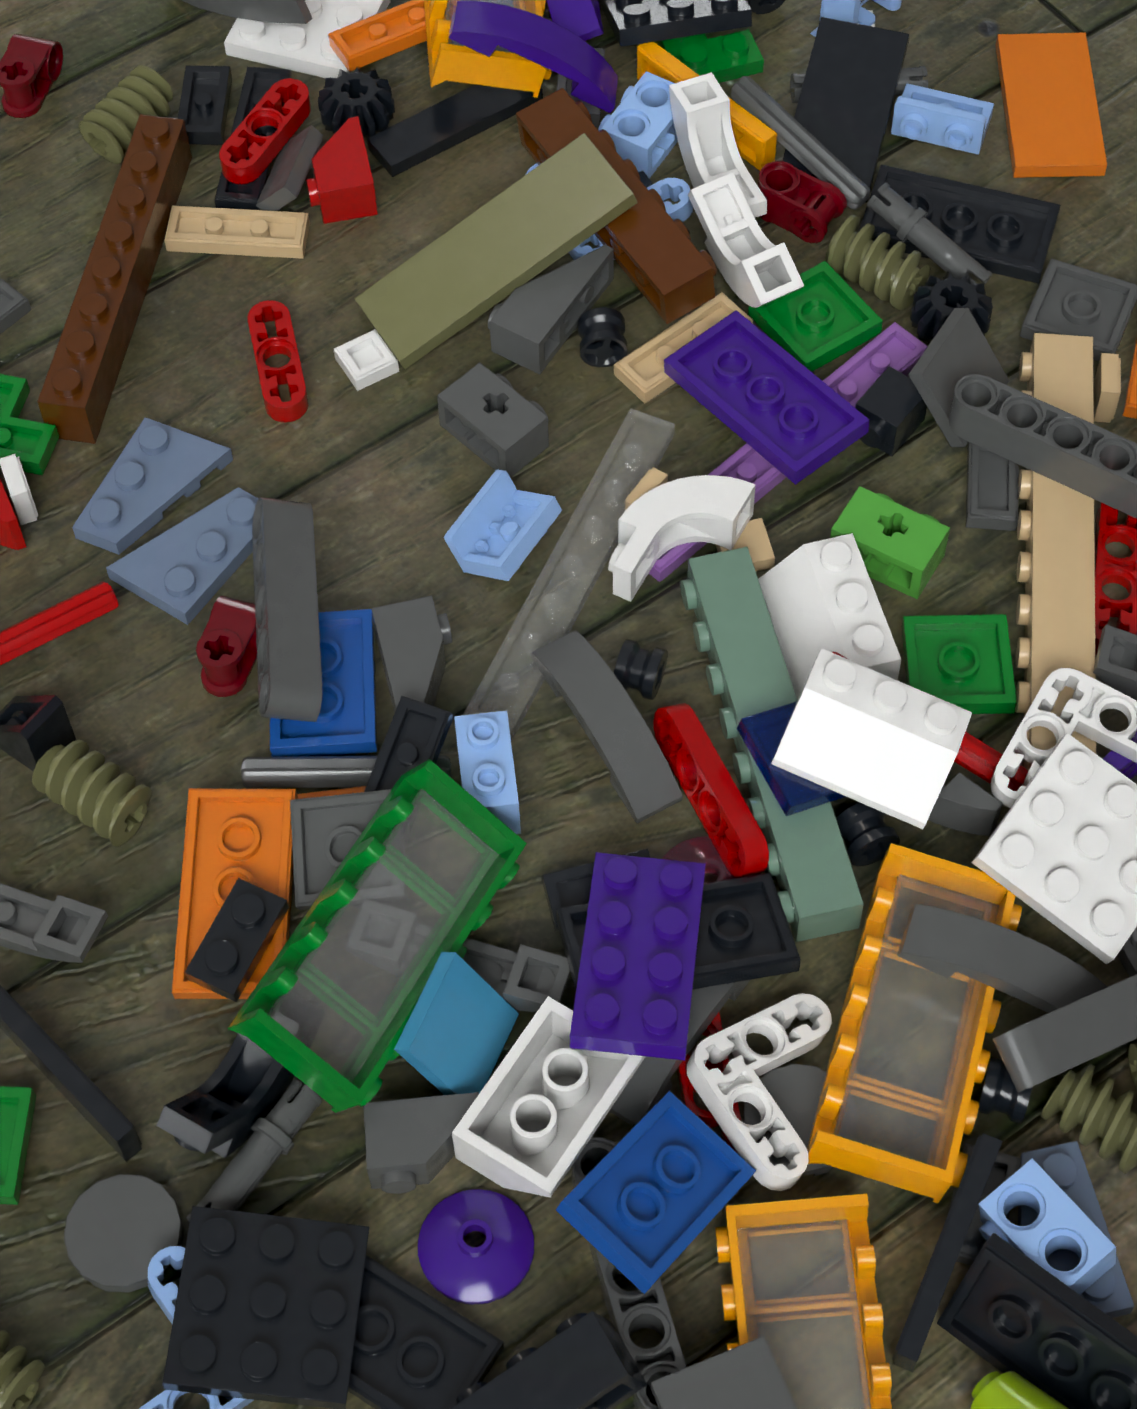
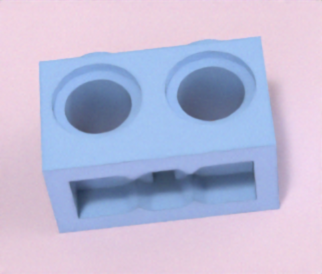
[598,71,678,179]
[454,710,521,834]
[978,1158,1116,1295]

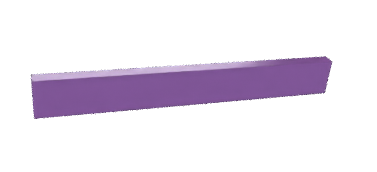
[649,322,928,582]

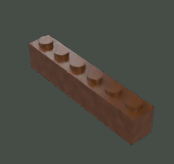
[516,88,717,324]

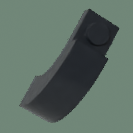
[156,993,324,1158]

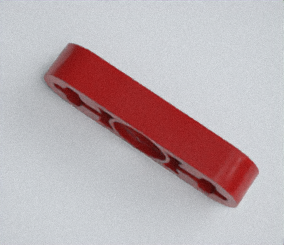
[219,78,311,184]
[247,300,308,423]

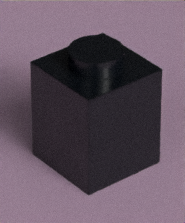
[855,366,927,457]

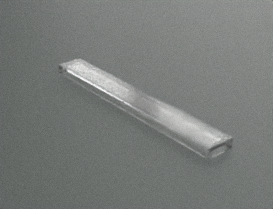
[463,408,675,742]

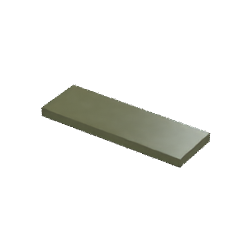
[354,133,638,369]

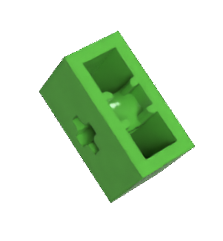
[830,486,950,599]

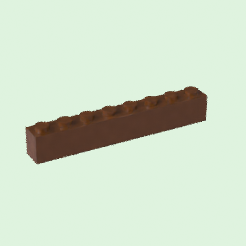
[38,114,192,444]

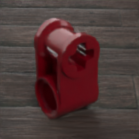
[0,34,63,118]
[758,161,847,243]
[196,596,257,697]

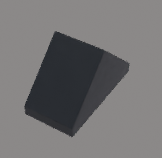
[0,695,76,771]

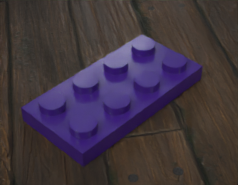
[664,310,869,485]
[570,852,706,1061]

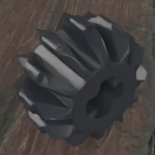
[318,66,395,138]
[910,271,993,341]

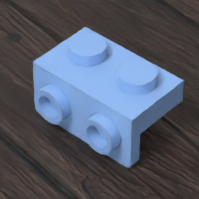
[891,83,994,155]
[444,469,562,581]

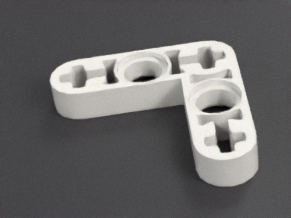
[991,668,1137,808]
[687,993,832,1191]

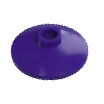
[418,1189,534,1304]

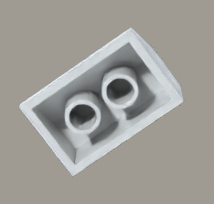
[758,533,901,700]
[771,648,972,829]
[452,996,645,1198]

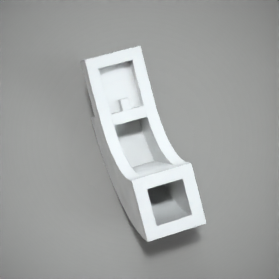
[669,72,767,218]
[688,172,804,308]
[608,475,756,602]

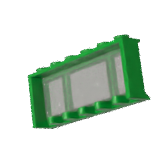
[227,759,527,1113]

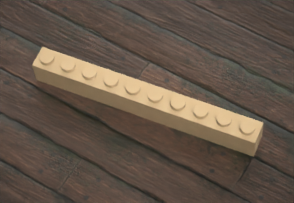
[1015,333,1096,770]

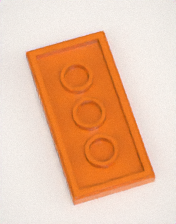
[995,32,1107,178]
[172,788,298,999]

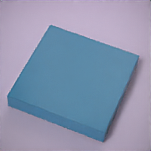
[394,952,519,1095]

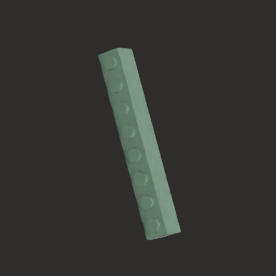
[680,547,864,942]

